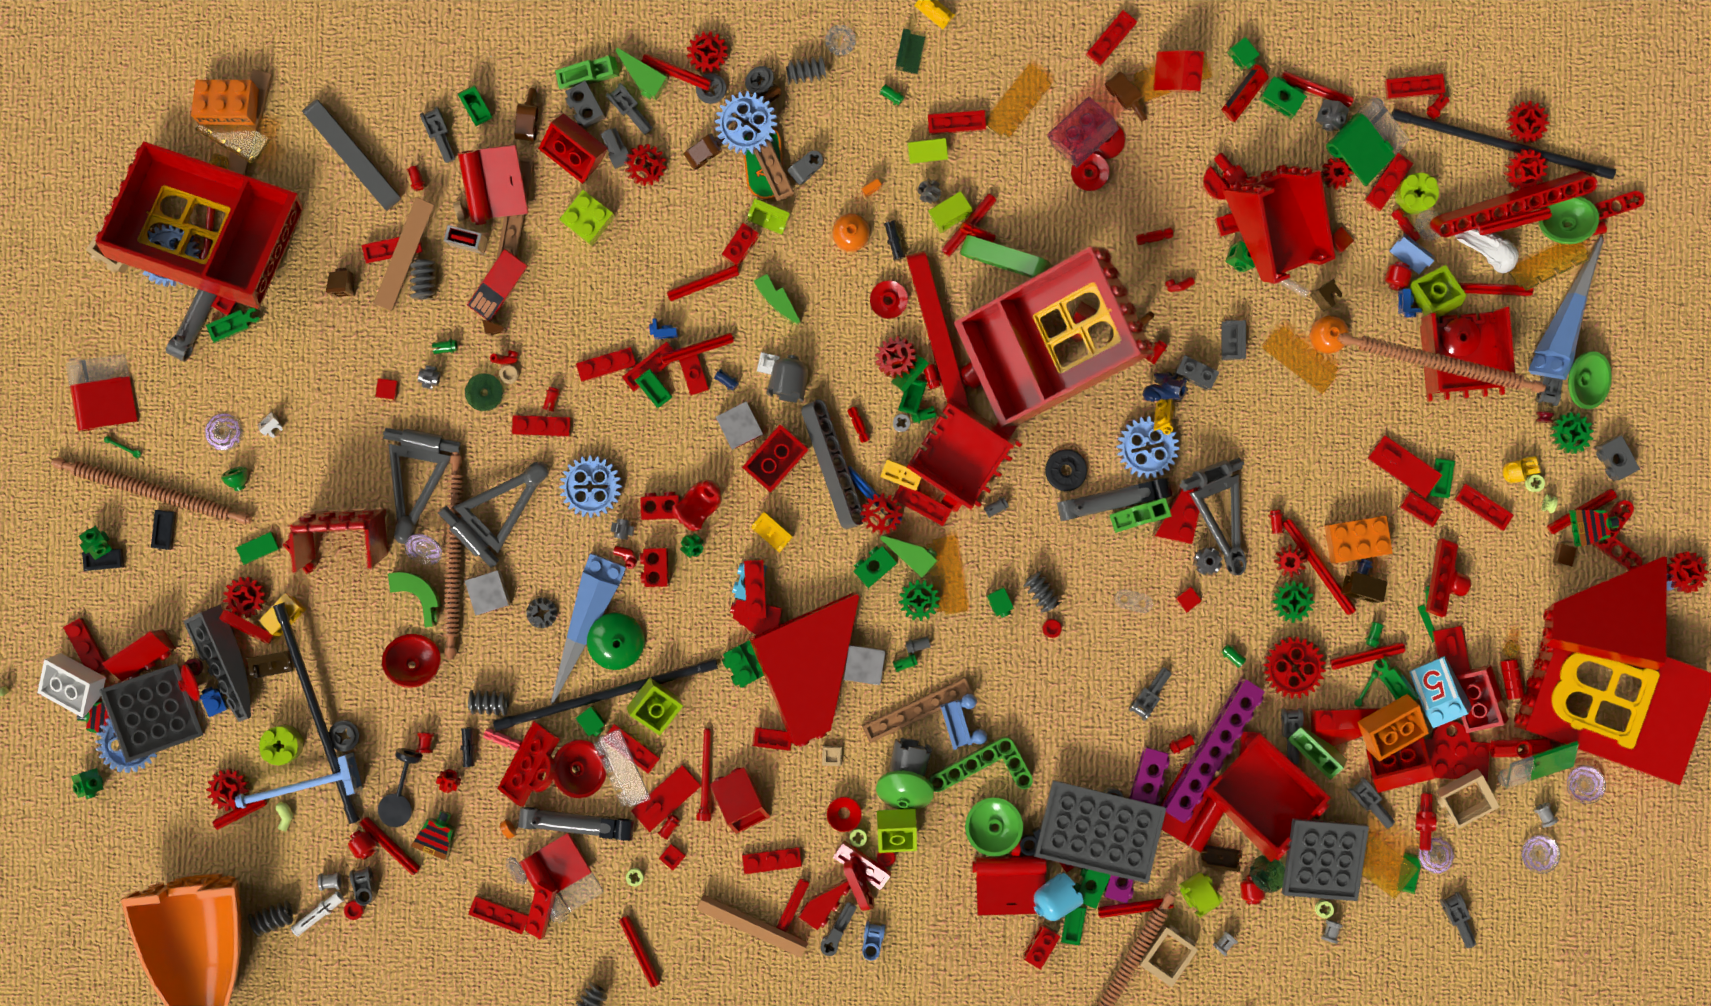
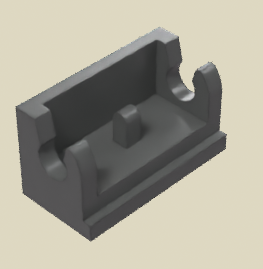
[1221,320,1246,360]

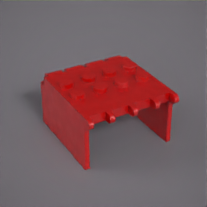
[1420,306,1516,402]
[906,398,1022,510]
[289,508,388,573]

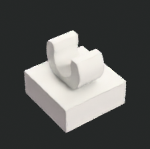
[757,352,780,375]
[258,412,283,438]

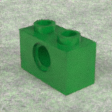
[1259,76,1307,119]
[853,546,897,589]
[1073,868,1111,909]

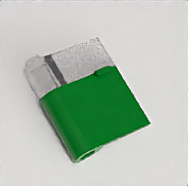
[1326,97,1409,186]
[1498,741,1579,789]

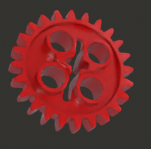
[1262,636,1326,699]

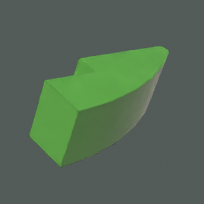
[555,55,619,89]
[754,274,801,325]

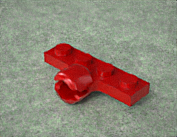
[1426,538,1472,617]

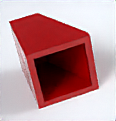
[1153,50,1204,93]
[710,767,770,834]

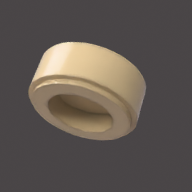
[453,201,465,222]
[499,365,519,384]

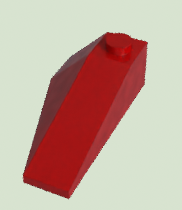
[1311,708,1381,746]

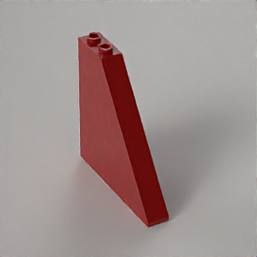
[1542,556,1667,670]
[749,592,859,747]

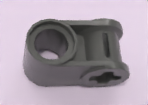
[787,151,823,186]
[349,866,377,906]

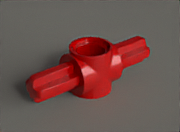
[1214,152,1248,187]
[1415,793,1436,851]

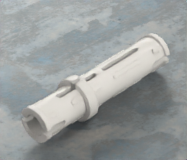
[291,891,344,936]

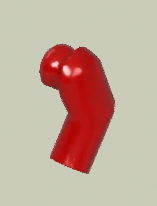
[1165,277,1195,292]
[490,350,519,365]
[613,545,637,569]

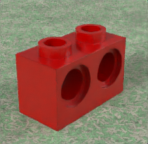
[721,223,760,268]
[640,492,680,520]
[640,548,669,587]
[1022,923,1061,970]

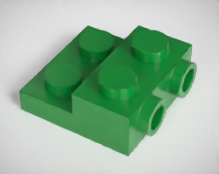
[721,640,764,688]

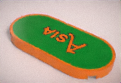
[744,127,784,200]

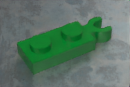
[206,308,261,343]
[1374,656,1419,701]

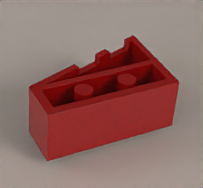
[1152,487,1200,544]

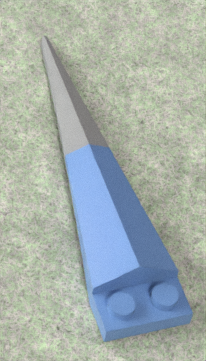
[1528,236,1604,380]
[551,553,627,703]

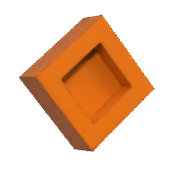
[861,178,882,198]

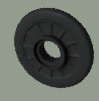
[1045,449,1087,491]

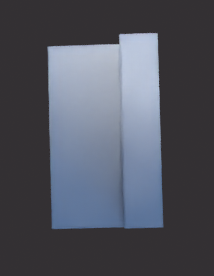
[1389,233,1435,274]

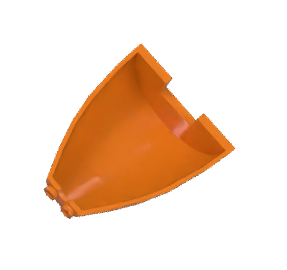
[121,874,242,1006]

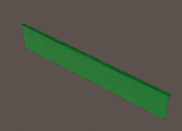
[1417,605,1435,643]

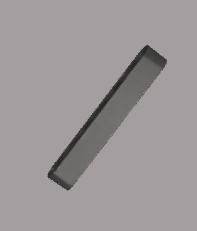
[302,98,402,211]
[801,399,865,529]

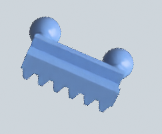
[940,694,987,750]

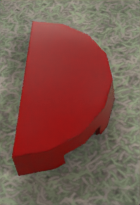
[1203,166,1229,200]

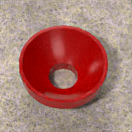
[826,797,862,832]

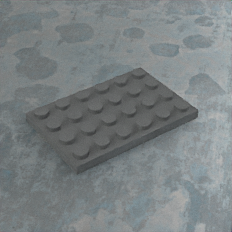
[1034,780,1166,884]

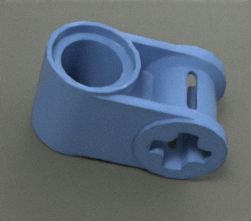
[862,921,885,961]

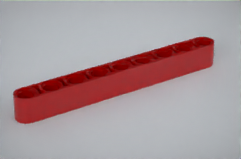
[1430,171,1598,238]
[906,251,969,408]

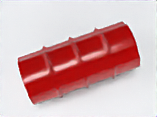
[1500,659,1524,700]

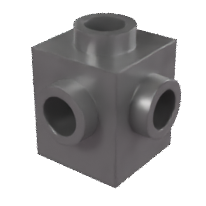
[1316,99,1349,132]
[1193,547,1223,576]

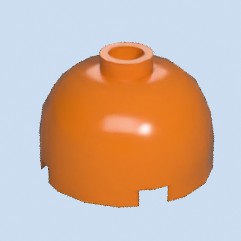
[832,213,870,252]
[1309,316,1349,354]

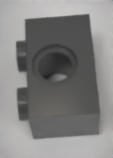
[1595,435,1640,481]

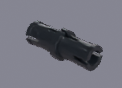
[884,220,905,261]
[460,727,476,767]

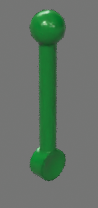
[104,436,142,458]
[1354,671,1379,707]

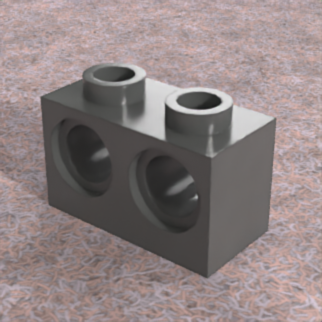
[565,81,605,129]
[1173,355,1219,391]

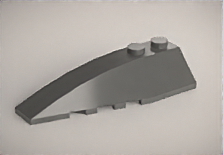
[183,605,251,722]

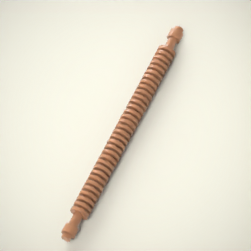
[1337,332,1546,393]
[443,452,463,660]
[51,457,252,525]
[1097,889,1177,1006]

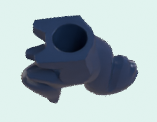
[1142,372,1188,402]

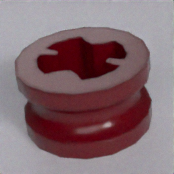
[1535,412,1554,423]
[185,658,204,676]

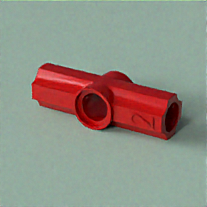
[1489,738,1552,758]

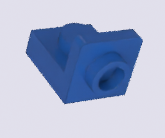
[1398,289,1422,318]
[649,318,678,340]
[199,687,229,717]

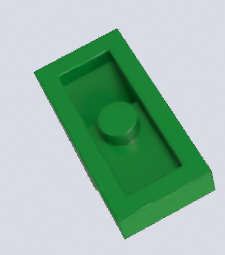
[457,85,493,126]

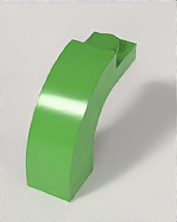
[1109,498,1171,533]
[388,572,442,627]

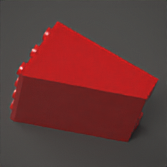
[1223,164,1336,284]
[1206,733,1331,862]

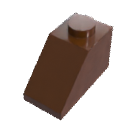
[326,268,355,297]

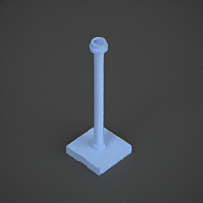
[235,752,363,808]

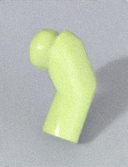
[275,802,293,832]

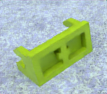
[907,138,948,164]
[928,191,972,234]
[747,198,790,235]

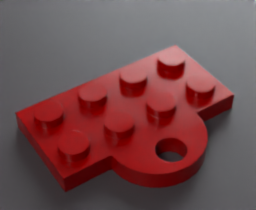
[497,721,560,807]
[1424,721,1490,782]

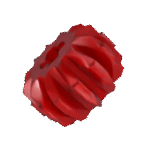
[1321,158,1354,190]
[1274,544,1308,577]

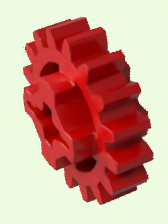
[687,31,728,74]
[1505,101,1550,144]
[624,144,666,186]
[1504,149,1548,190]
[875,336,917,379]
[860,493,903,536]
[1667,551,1709,593]
[223,577,267,618]
[206,768,250,811]

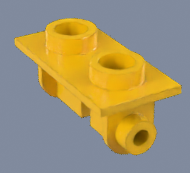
[914,0,955,30]
[1153,399,1175,435]

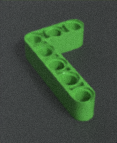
[960,235,1054,279]
[929,736,1033,792]

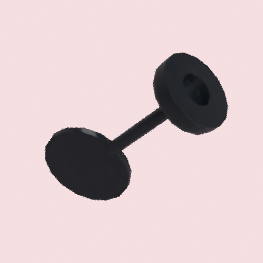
[378,748,423,827]

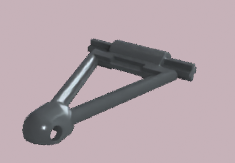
[383,428,461,544]
[1180,458,1247,575]
[438,461,549,568]

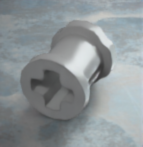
[893,414,910,432]
[1534,802,1559,828]
[318,872,341,891]
[1321,920,1343,944]
[1212,930,1238,956]

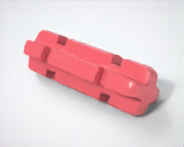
[483,728,521,751]

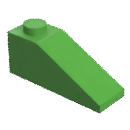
[615,47,668,101]
[880,535,939,577]
[1288,726,1347,780]

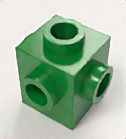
[1225,241,1255,272]
[79,526,112,560]
[71,768,104,800]

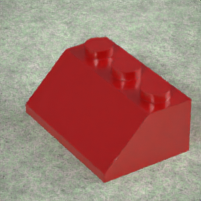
[538,113,608,184]
[102,629,176,682]
[1456,665,1509,733]
[1366,737,1436,793]

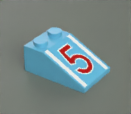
[1410,656,1472,728]

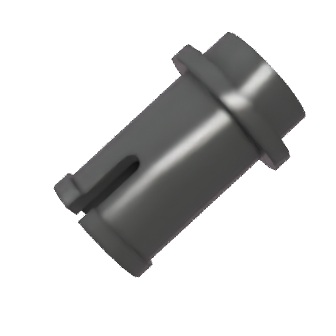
[984,497,1009,518]
[905,636,931,654]

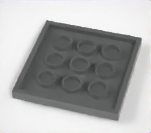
[99,664,203,763]
[1282,818,1369,901]

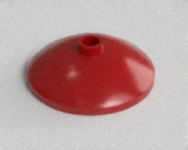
[382,634,441,688]
[553,740,607,798]

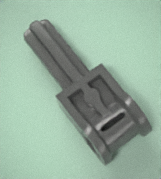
[606,83,652,135]
[420,106,455,163]
[1536,376,1563,406]
[1128,667,1172,721]
[1281,708,1304,765]
[1348,777,1395,829]
[1440,892,1476,948]
[821,902,857,956]

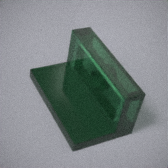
[895,28,925,74]

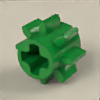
[680,533,704,558]

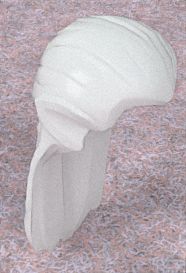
[1455,228,1519,273]

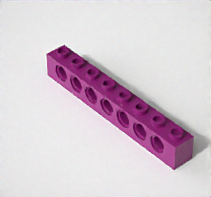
[1162,678,1265,823]
[1103,746,1170,903]

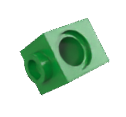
[1227,37,1260,70]
[986,587,1014,618]
[575,706,607,737]

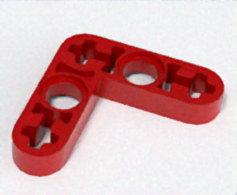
[1592,500,1643,571]

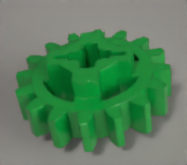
[1550,412,1594,454]
[898,579,940,621]
[1271,581,1315,623]

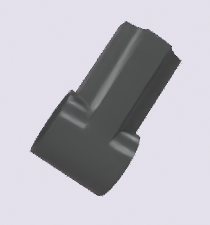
[601,128,629,169]

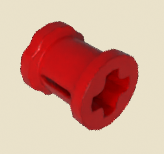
[416,732,435,753]

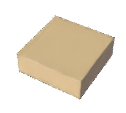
[822,746,842,766]

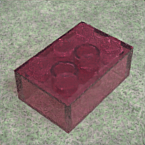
[1047,96,1119,168]

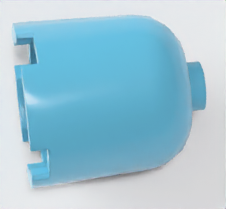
[1034,873,1083,921]

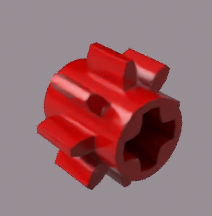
[436,769,461,793]

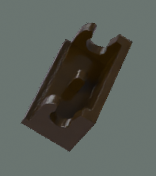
[1310,279,1342,312]
[1341,571,1388,604]
[247,651,293,678]
[1198,845,1242,872]

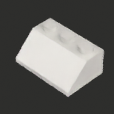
[37,653,106,717]

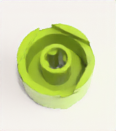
[1395,173,1439,215]
[259,725,304,765]
[1179,872,1223,918]

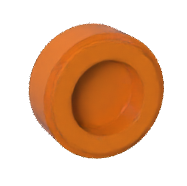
[500,819,517,839]

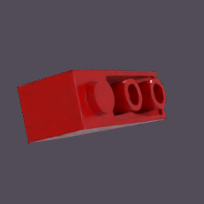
[799,879,851,931]

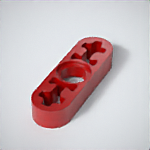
[1594,191,1645,221]
[219,610,274,644]
[843,860,875,911]

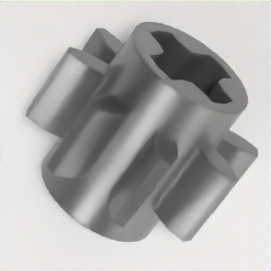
[918,179,941,204]
[418,365,441,389]
[610,518,635,540]

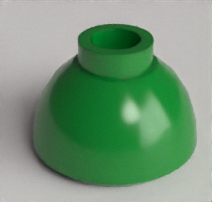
[221,466,248,491]

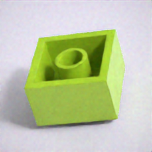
[559,190,615,246]
[1410,265,1467,318]
[626,678,684,736]
[877,808,917,853]

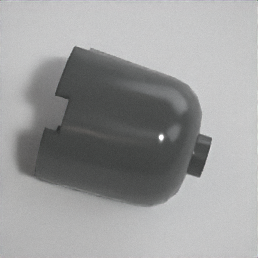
[766,355,808,403]
[889,738,932,777]

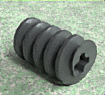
[786,56,826,85]
[410,259,435,300]
[1023,570,1062,613]
[468,690,510,716]
[248,900,293,936]
[576,982,608,1006]

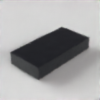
[151,510,176,550]
[82,549,124,571]

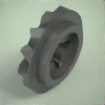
[745,66,775,95]
[696,73,726,105]
[526,598,557,628]
[329,721,360,751]

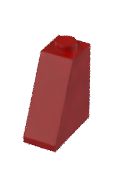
[1063,301,1097,343]
[730,599,782,635]

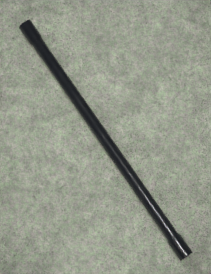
[1390,108,1616,180]
[273,602,360,824]
[493,658,718,731]

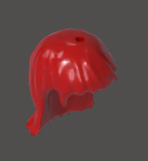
[672,479,722,531]

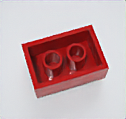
[742,424,809,493]

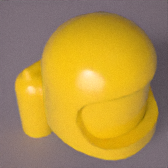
[1502,456,1542,483]

